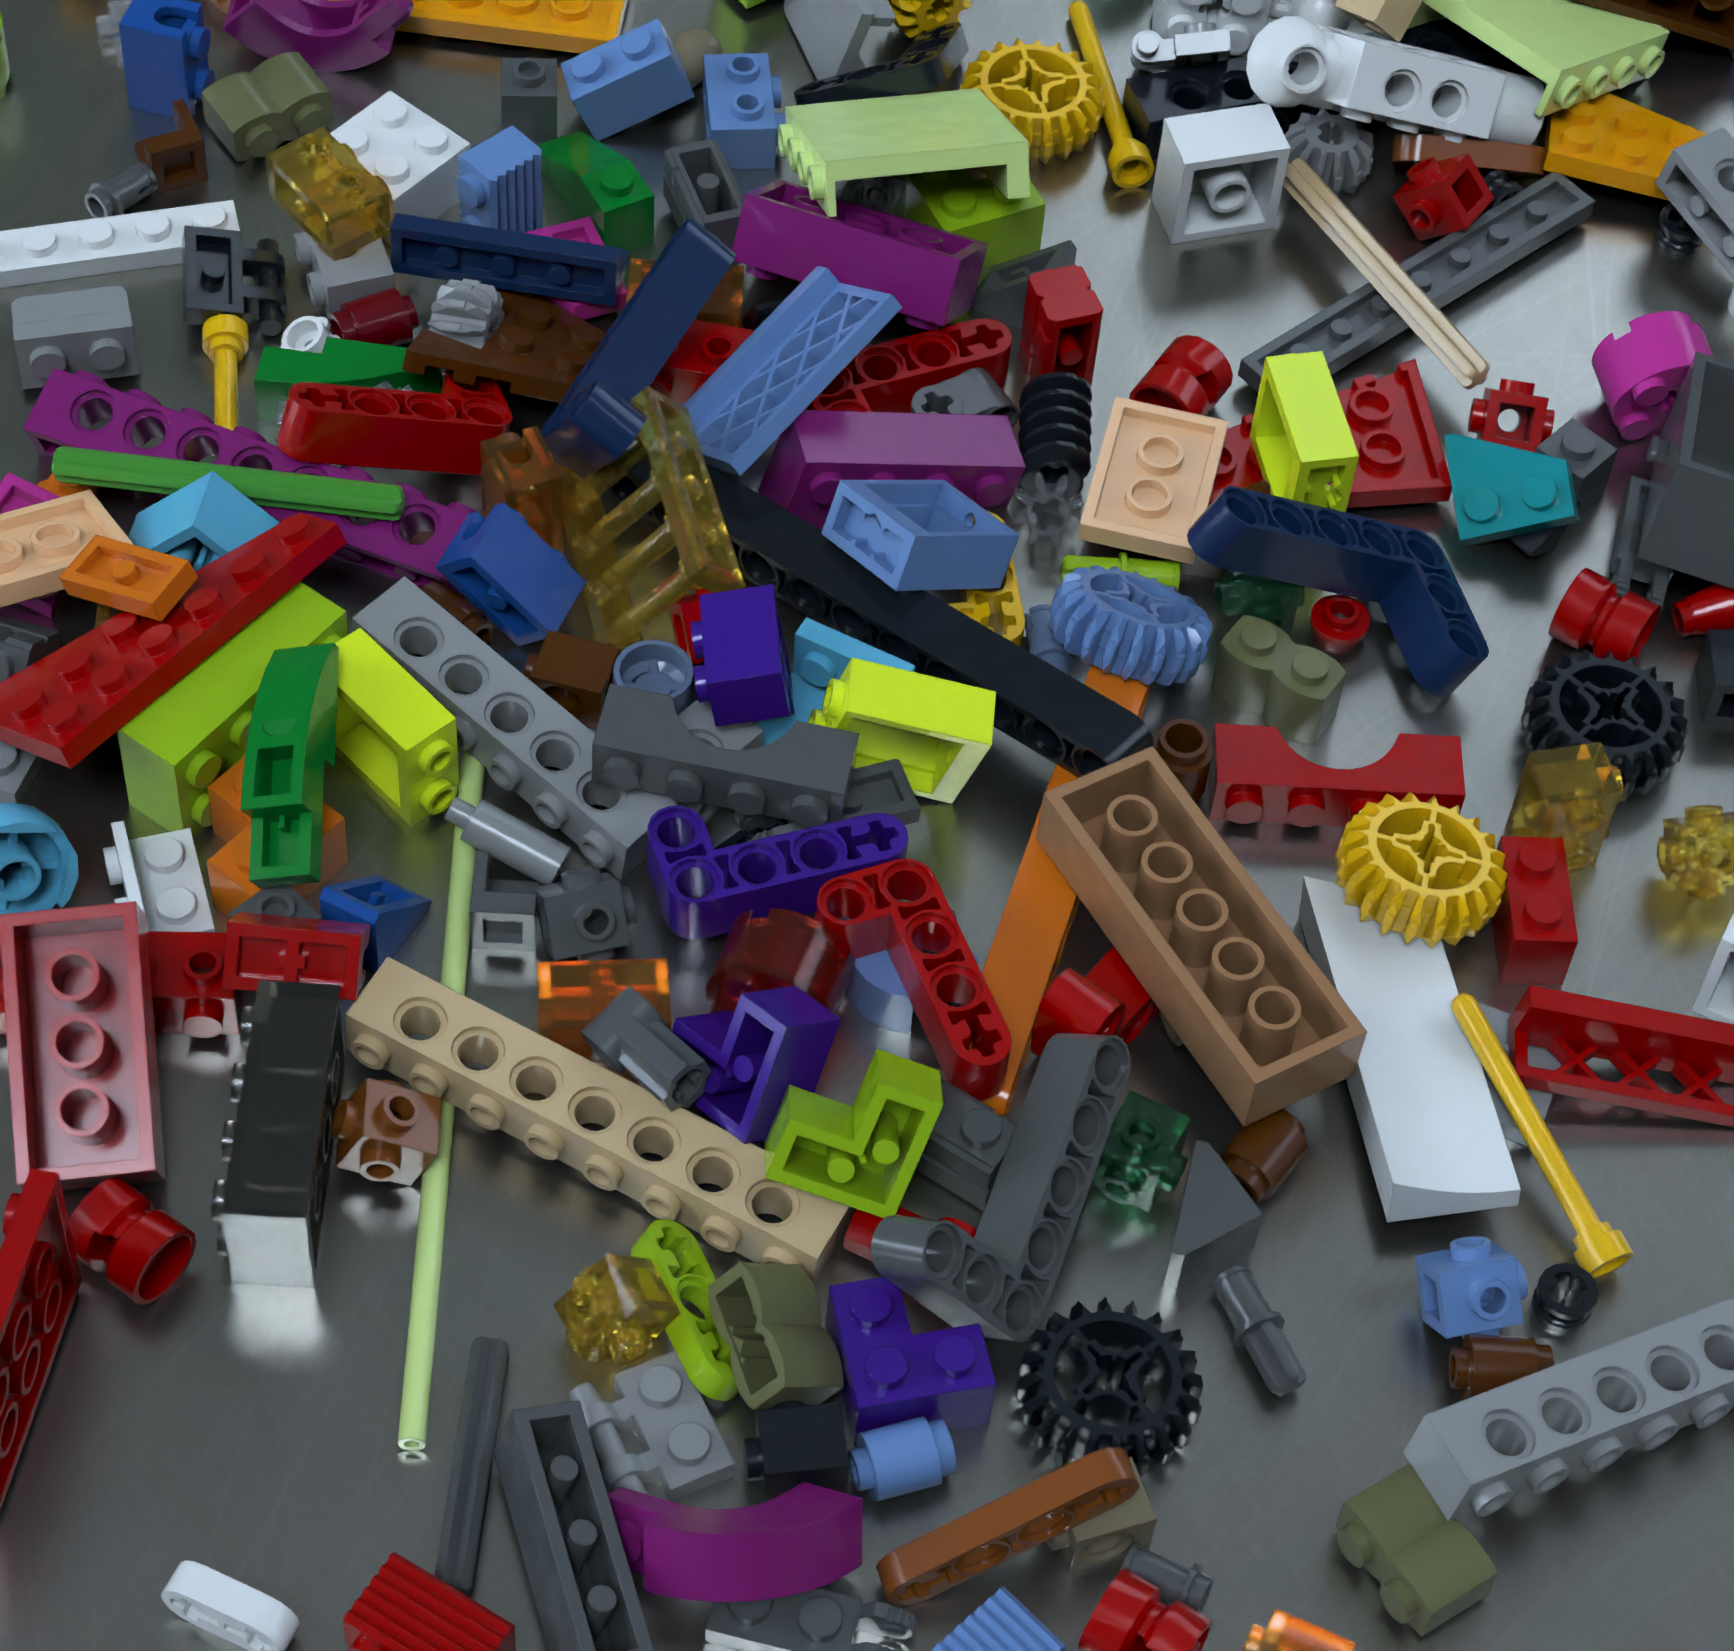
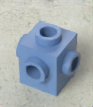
[1415,1236,1528,1339]

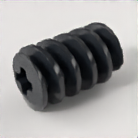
[1018,371,1092,501]

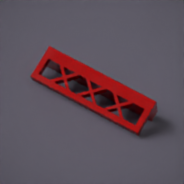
[1508,985,1734,1127]

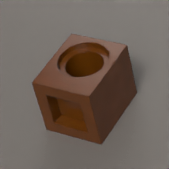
[523,630,619,730]

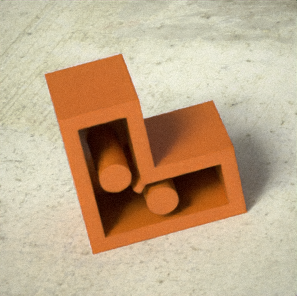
[207,756,349,918]

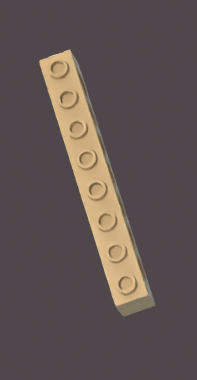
[345,957,853,1286]

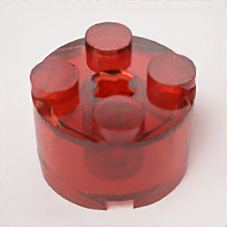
[706,908,855,1015]

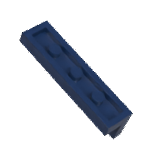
[390,213,629,307]

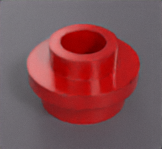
[1310,594,1370,651]

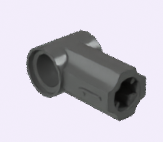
[580,986,712,1111]

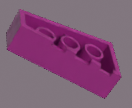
[758,410,1026,530]

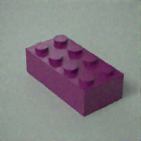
[732,179,988,330]

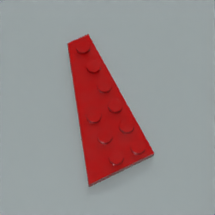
[1209,359,1452,508]
[0,512,347,769]

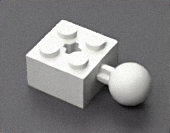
[1152,0,1351,57]

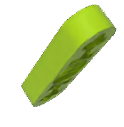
[631,1219,739,1401]

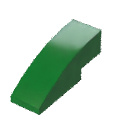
[254,337,443,421]

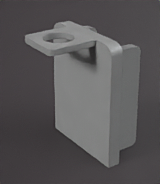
[784,0,895,80]

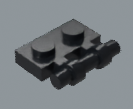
[182,226,287,336]

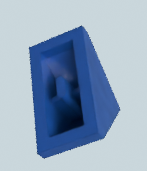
[319,875,432,974]

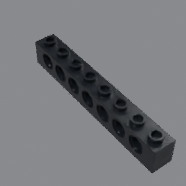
[1122,18,1536,160]

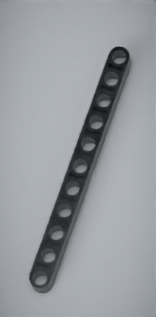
[605,434,1154,778]

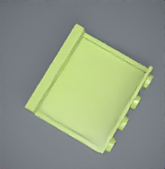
[1407,0,1670,117]
[777,88,1030,217]

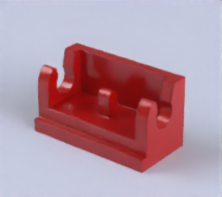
[222,912,370,1001]

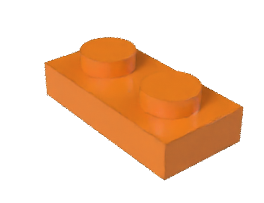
[59,535,198,622]

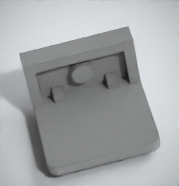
[11,285,140,389]

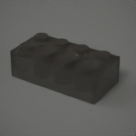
[211,980,347,1288]

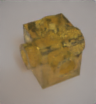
[1657,805,1734,898]
[553,1253,681,1365]

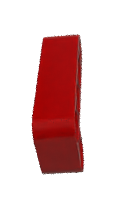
[805,318,1012,413]
[277,370,513,476]
[813,858,1012,1100]
[1031,946,1159,1058]

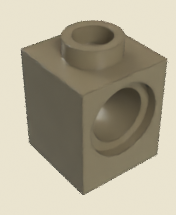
[1046,1457,1157,1573]

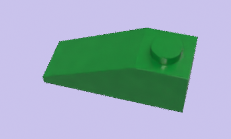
[537,130,654,252]

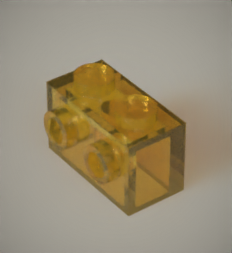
[266,127,393,261]
[1505,742,1623,873]

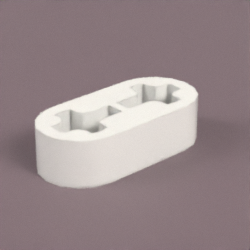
[161,1560,300,1651]

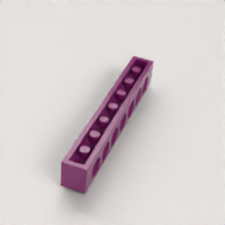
[23,368,475,599]

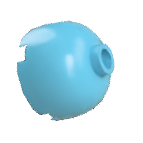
[0,802,79,914]

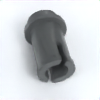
[84,161,158,218]
[1120,1543,1214,1613]

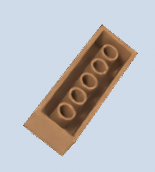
[1036,746,1367,1127]

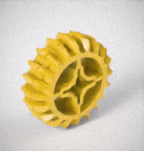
[960,38,1105,165]
[1334,792,1508,949]

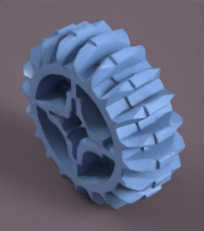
[1048,565,1213,686]

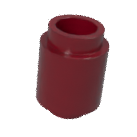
[329,287,419,346]

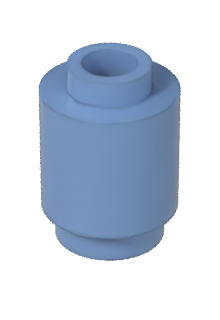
[848,1416,957,1502]

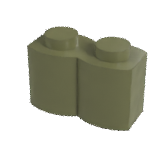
[201,52,333,161]
[1211,615,1347,745]
[708,1262,843,1410]
[1336,1463,1498,1636]

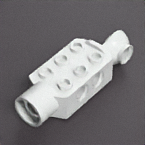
[1246,16,1545,145]

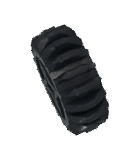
[1521,649,1689,802]
[1015,1296,1203,1478]

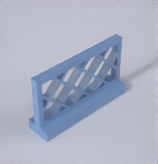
[659,266,902,476]

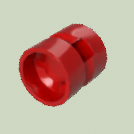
[1129,335,1233,416]
[1548,567,1661,662]
[69,1177,197,1305]
[1078,1568,1214,1651]

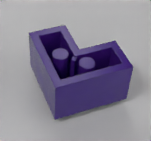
[690,584,795,727]
[671,986,841,1144]
[825,1277,996,1447]

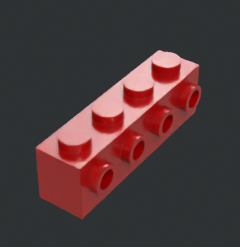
[0,931,244,1038]

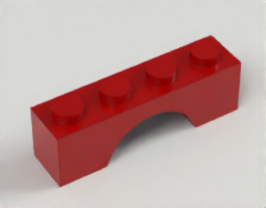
[1208,723,1466,827]

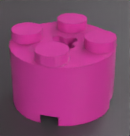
[1592,311,1714,440]

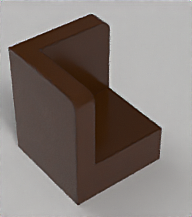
[135,99,208,195]

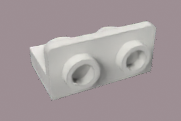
[103,820,215,932]

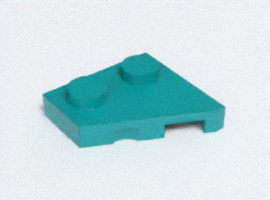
[1444,433,1580,547]

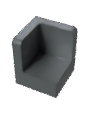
[469,851,540,952]

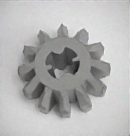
[1285,108,1374,196]
[427,278,505,372]

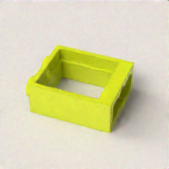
[1249,351,1359,512]
[335,628,459,827]
[807,657,996,804]

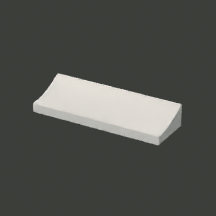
[1299,876,1521,1222]

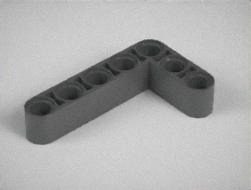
[871,1032,1131,1343]

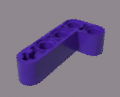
[647,805,909,940]

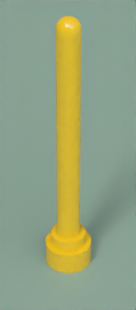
[1068,0,1155,188]
[202,314,249,460]
[1451,993,1634,1279]

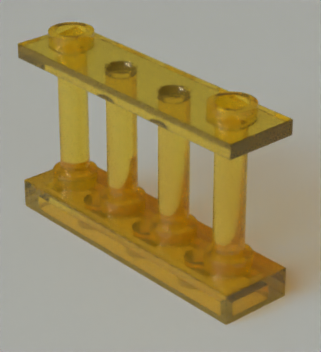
[548,386,746,654]

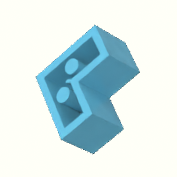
[128,471,280,571]

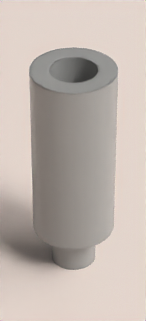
[444,797,572,886]

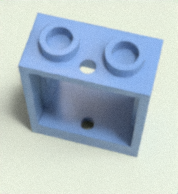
[821,480,1019,591]

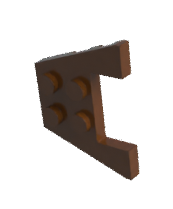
[402,288,606,403]

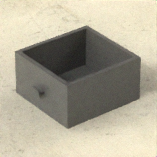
[1637,352,1734,589]

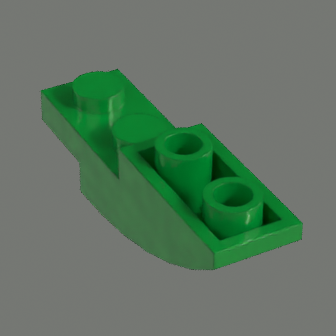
[240,643,339,888]

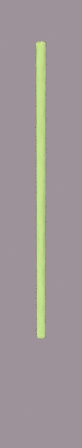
[397,693,485,1451]

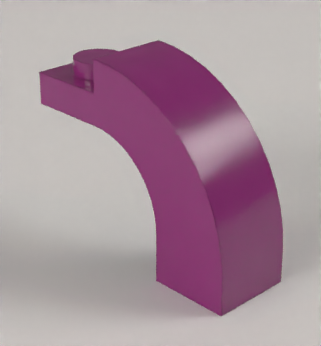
[222,0,414,72]
[608,1482,863,1602]

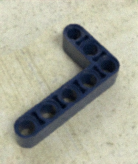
[534,217,737,479]
[1187,486,1489,698]

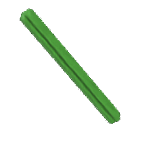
[51,446,406,521]

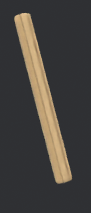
[1283,158,1490,389]

